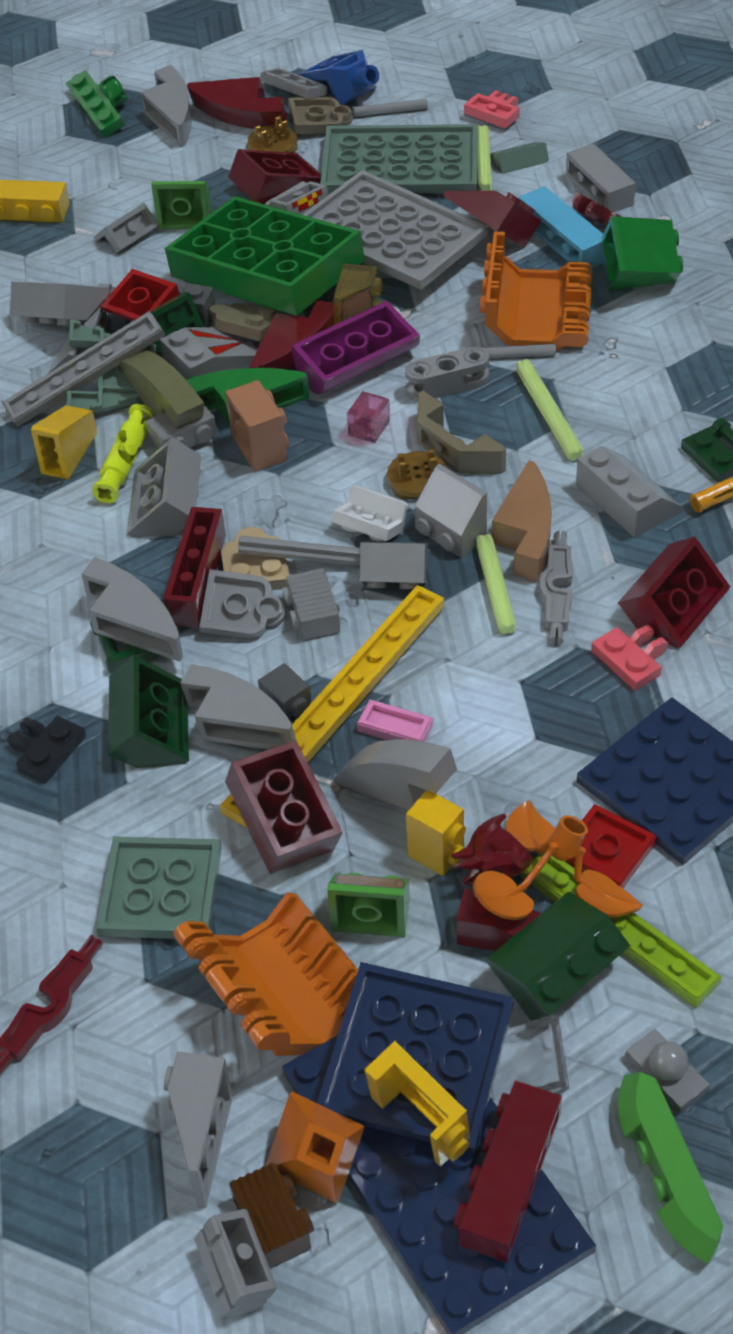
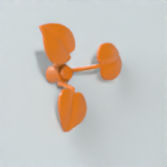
[473,800,643,920]

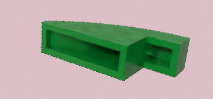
[186,368,309,426]

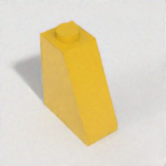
[30,405,97,480]

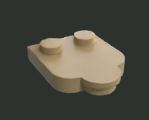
[221,527,289,590]

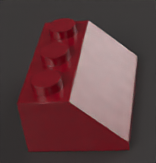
[618,536,731,648]

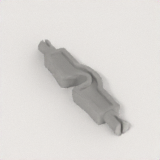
[539,531,573,646]

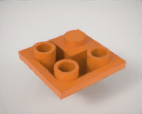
[265,1092,365,1203]

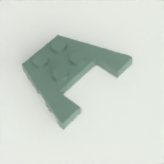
[67,319,156,414]

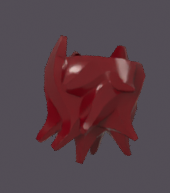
[451,813,532,887]

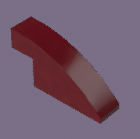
[187,77,287,129]
[249,300,340,371]

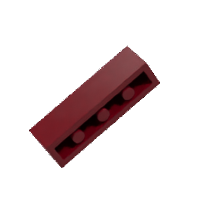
[163,507,226,628]
[454,1080,562,1263]

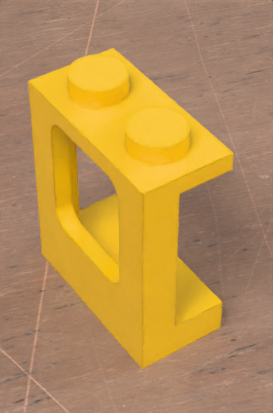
[364,1041,470,1167]

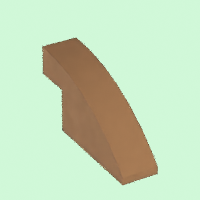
[492,460,552,582]

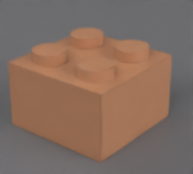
[225,380,290,472]

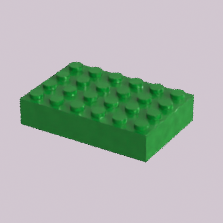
[164,196,365,316]

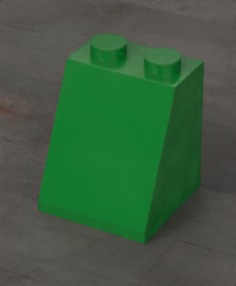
[602,216,683,290]

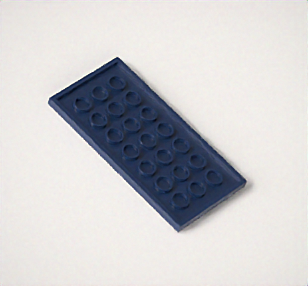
[282,1035,596,1334]

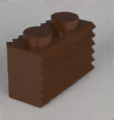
[229,1163,314,1268]

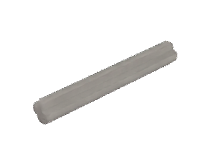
[238,536,360,566]

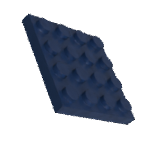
[576,697,733,865]
[317,962,514,1154]

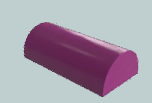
[292,301,420,394]

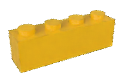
[0,180,70,223]

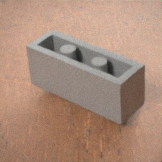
[566,143,636,212]

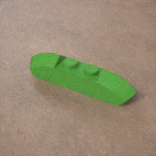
[618,1072,723,1264]

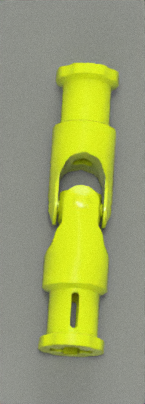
[92,404,154,504]

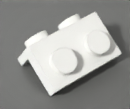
[331,485,408,542]

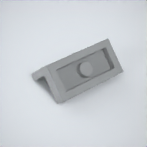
[93,203,159,253]

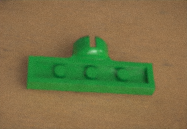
[66,70,128,138]

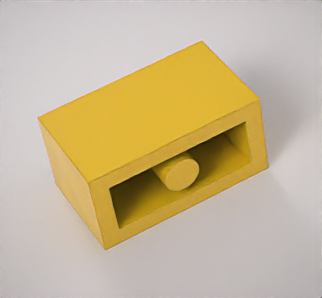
[406,790,466,876]

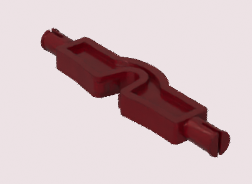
[0,935,103,1076]

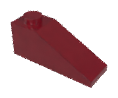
[457,888,541,951]

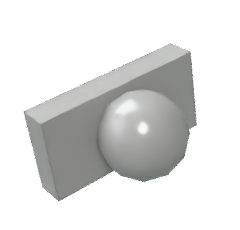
[625,1028,710,1114]

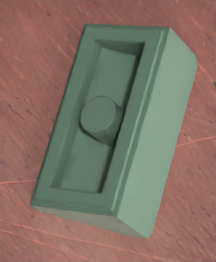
[490,142,549,173]

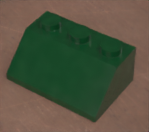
[108,655,189,768]
[485,892,631,1022]

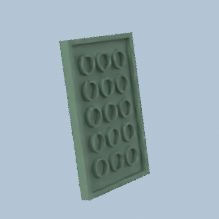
[320,124,478,194]

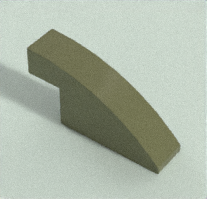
[119,350,204,429]

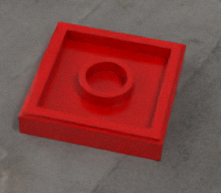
[565,804,657,888]

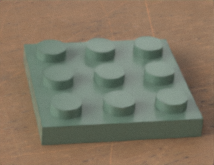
[96,836,222,939]

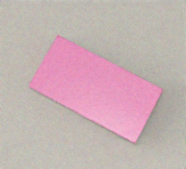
[357,699,433,742]

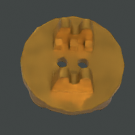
[247,116,298,153]
[387,449,447,500]

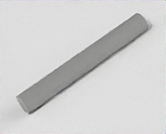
[353,99,428,117]
[472,344,556,360]

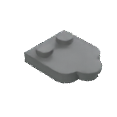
[199,569,285,639]

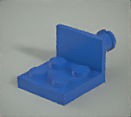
[297,50,379,105]

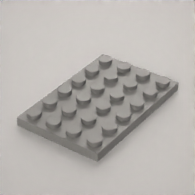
[302,170,488,290]

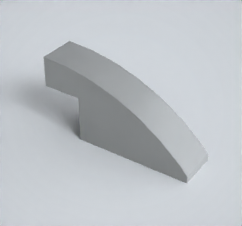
[141,65,192,147]
[81,557,183,662]
[180,664,297,749]
[333,739,457,810]

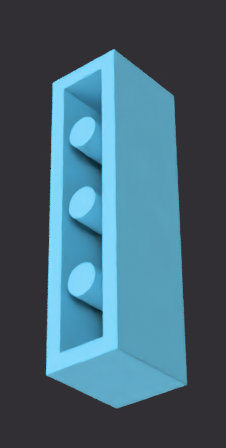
[518,186,606,268]

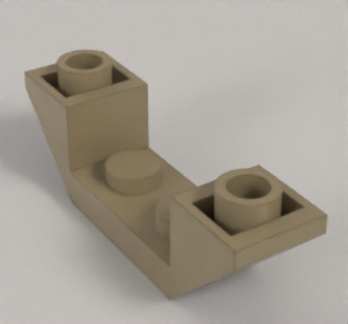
[417,390,506,474]

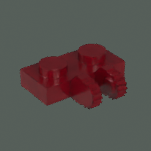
[571,192,622,227]

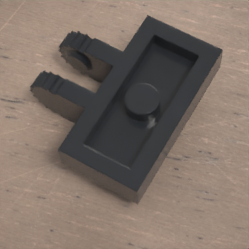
[6,716,86,784]

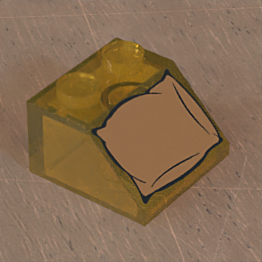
[333,264,383,325]

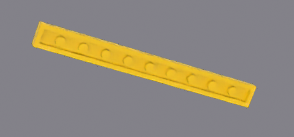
[220,585,444,828]

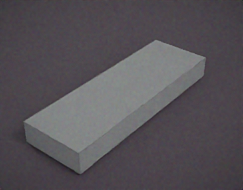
[260,68,327,99]

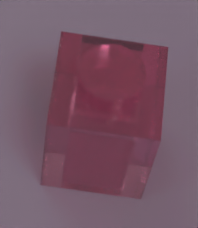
[347,391,390,443]

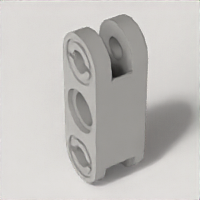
[405,347,489,401]

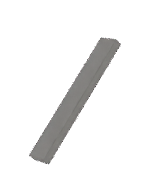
[2,311,166,427]

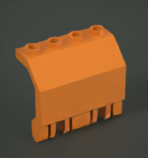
[480,231,593,351]
[173,892,358,1056]

